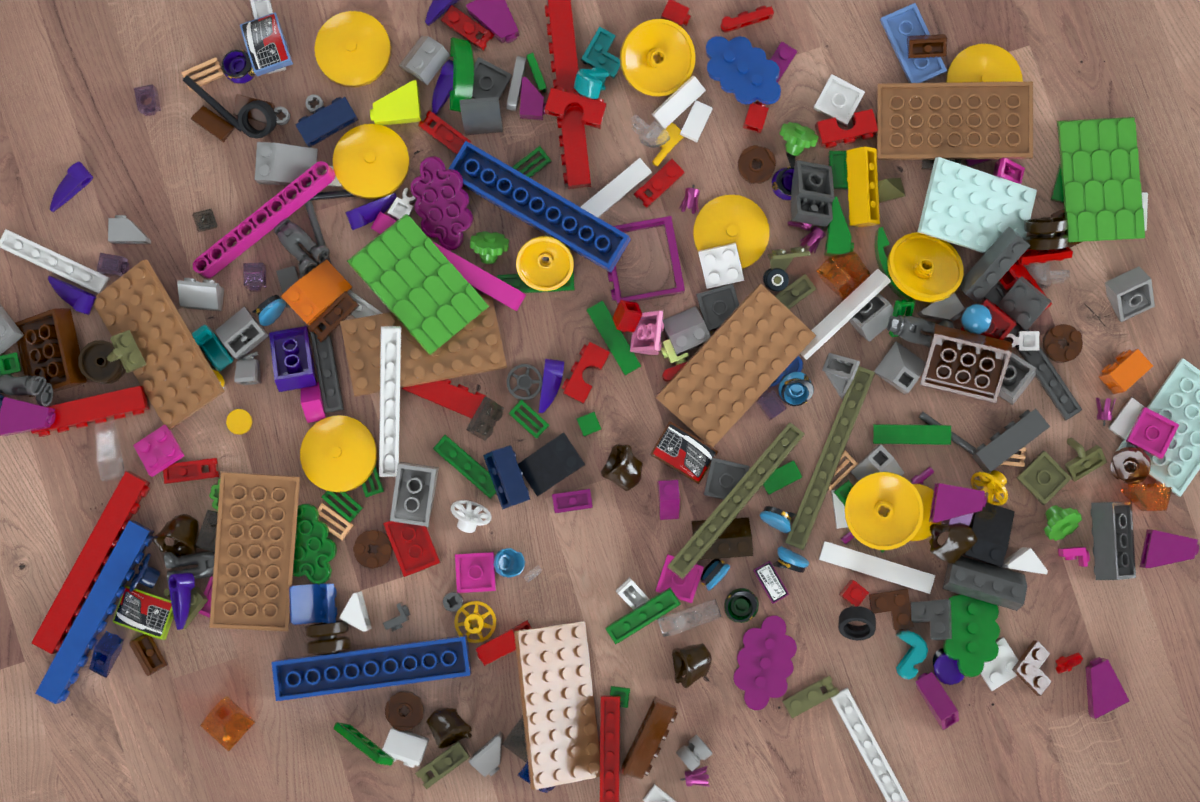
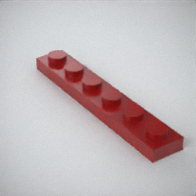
[600,696,620,802]

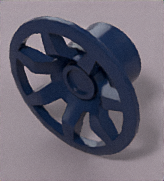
[129,553,161,592]

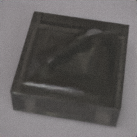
[192,208,218,233]

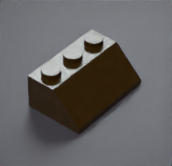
[691,517,753,560]

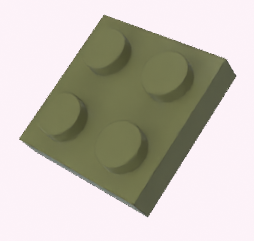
[1016,451,1072,505]

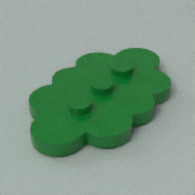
[293,503,337,584]
[943,594,1000,678]

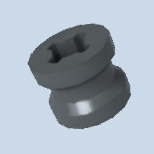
[443,592,463,612]

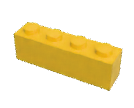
[846,146,880,227]

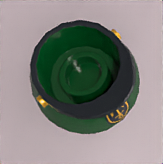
[724,588,759,623]

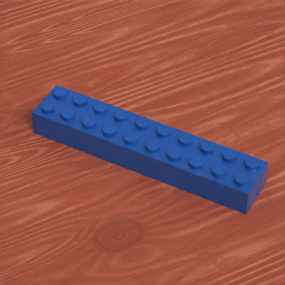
[449,141,631,273]
[271,635,472,701]

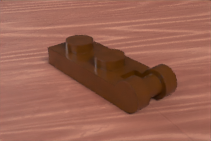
[308,291,360,342]

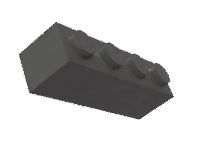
[959,227,1031,303]
[972,409,1050,473]

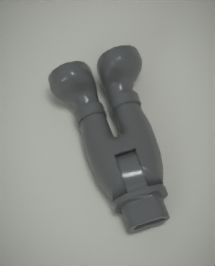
[274,218,330,275]
[887,315,954,347]
[0,374,53,406]
[164,551,215,586]

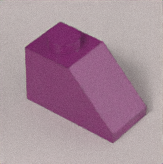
[520,77,547,120]

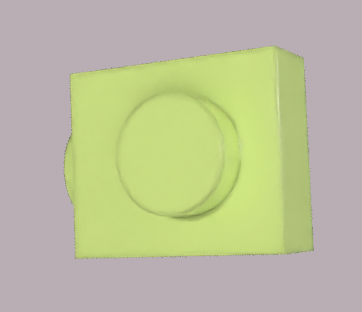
[661,339,689,365]

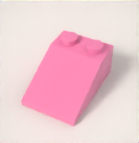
[630,311,664,355]

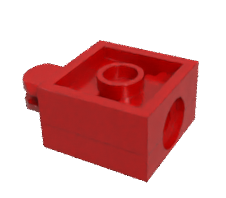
[961,298,1016,340]

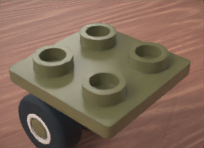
[763,247,810,292]

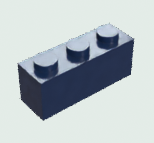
[295,97,358,148]
[483,445,530,510]

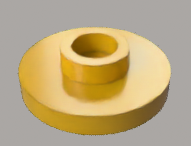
[226,409,252,435]

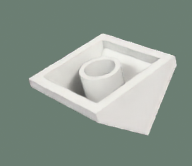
[1002,547,1048,574]
[339,591,372,632]

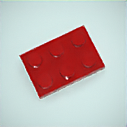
[383,521,441,577]

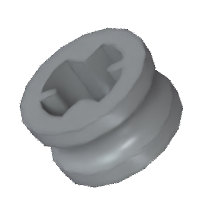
[305,94,324,113]
[274,106,290,125]

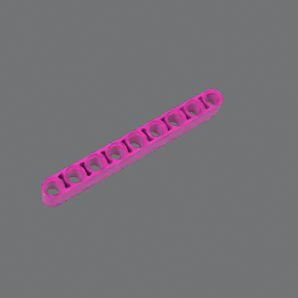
[193,161,335,279]
[371,212,526,311]

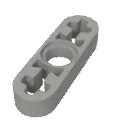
[506,56,527,111]

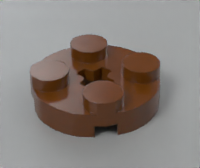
[738,145,776,184]
[1043,324,1083,363]
[1110,447,1151,484]
[353,530,392,569]
[385,691,424,731]

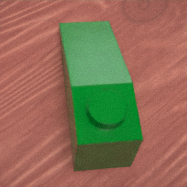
[824,197,854,258]

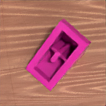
[993,158,1025,184]
[301,382,326,423]

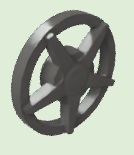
[507,364,543,400]

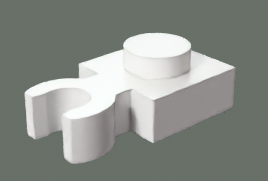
[387,188,416,220]
[1006,331,1040,351]

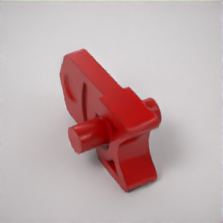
[1055,653,1083,674]

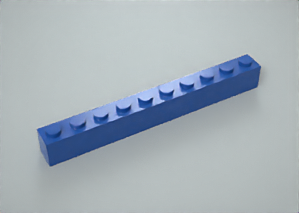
[35,520,154,704]

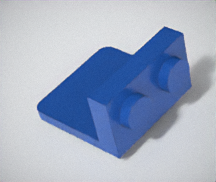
[289,583,338,625]

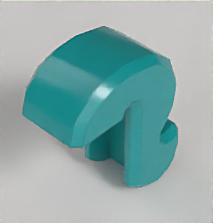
[574,67,609,99]
[191,325,234,371]
[896,630,928,679]

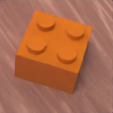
[1099,349,1153,394]

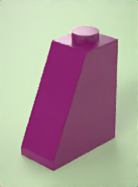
[466,0,519,43]
[0,397,56,436]
[657,480,680,520]
[929,483,987,523]
[1139,530,1199,568]
[1086,657,1130,719]
[916,672,959,730]

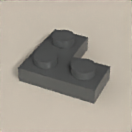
[911,599,952,640]

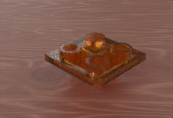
[816,251,871,300]
[1121,483,1172,511]
[200,696,255,752]

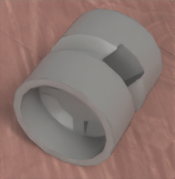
[676,734,713,771]

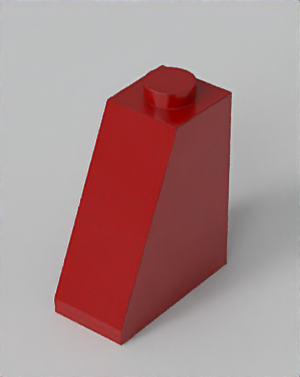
[476,620,532,666]

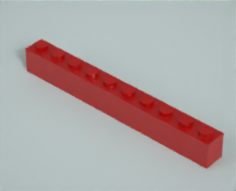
[544,0,591,189]
[31,471,150,654]

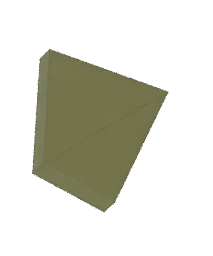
[878,178,906,203]

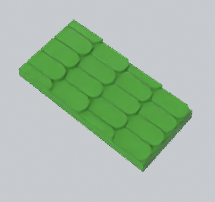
[1057,117,1145,242]
[347,214,489,355]

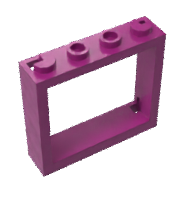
[607,216,685,305]

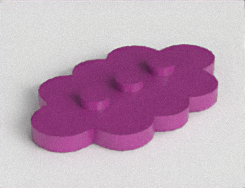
[411,156,473,250]
[733,615,797,710]

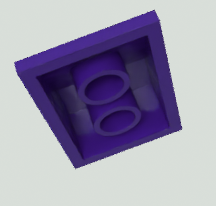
[269,326,317,392]

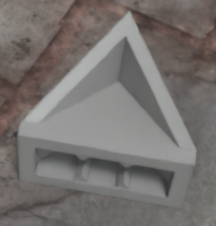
[822,353,860,399]

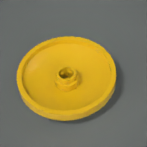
[315,11,391,87]
[620,19,695,96]
[946,44,1023,83]
[333,124,410,199]
[693,195,769,269]
[887,232,964,302]
[300,415,377,493]
[845,472,923,550]

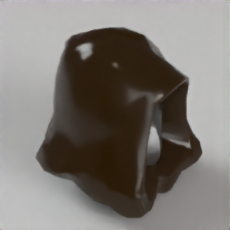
[601,444,643,491]
[152,514,199,556]
[929,523,977,564]
[672,643,712,688]
[426,708,472,749]

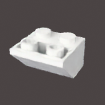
[382,727,429,768]

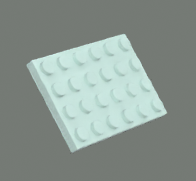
[918,157,1037,254]
[1115,359,1200,497]

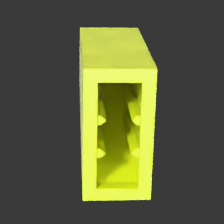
[370,80,422,126]

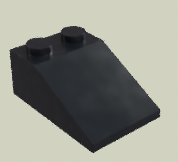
[518,433,585,497]
[963,502,1015,567]

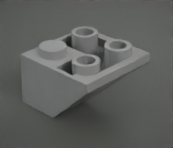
[874,341,925,395]
[850,445,904,481]

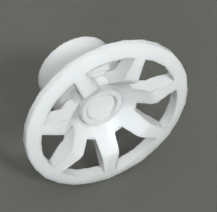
[450,500,492,533]

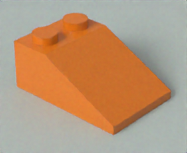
[281,259,353,326]

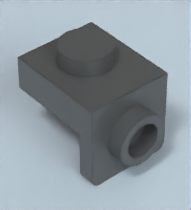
[383,602,411,631]

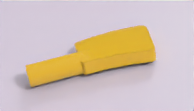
[652,123,685,167]

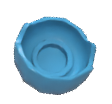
[961,304,992,334]
[494,548,525,578]

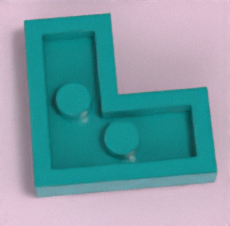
[581,26,621,79]

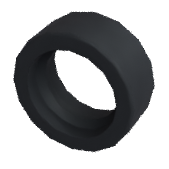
[238,100,277,139]
[838,606,876,641]

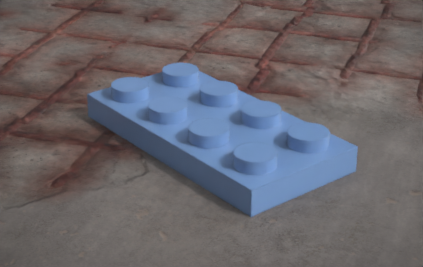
[880,3,947,83]

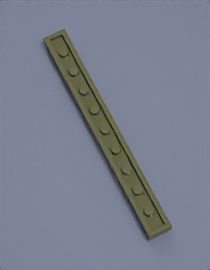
[785,366,875,551]
[667,422,805,580]

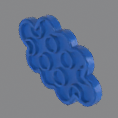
[706,36,781,105]

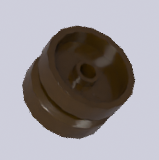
[1024,217,1068,250]
[78,340,126,384]
[305,621,351,654]

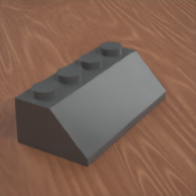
[1090,501,1136,580]
[943,556,1028,611]

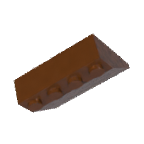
[15,308,87,397]
[920,324,1012,403]
[621,697,678,779]

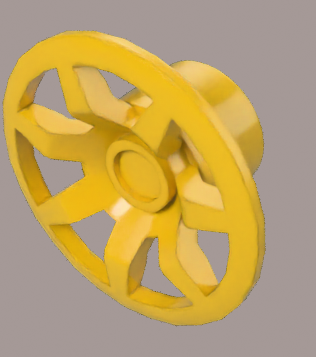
[971,470,1008,506]
[454,601,496,643]

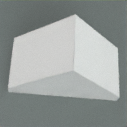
[616,577,650,610]

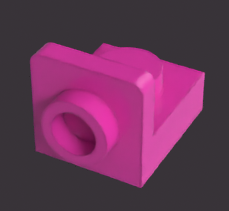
[1058,546,1090,567]

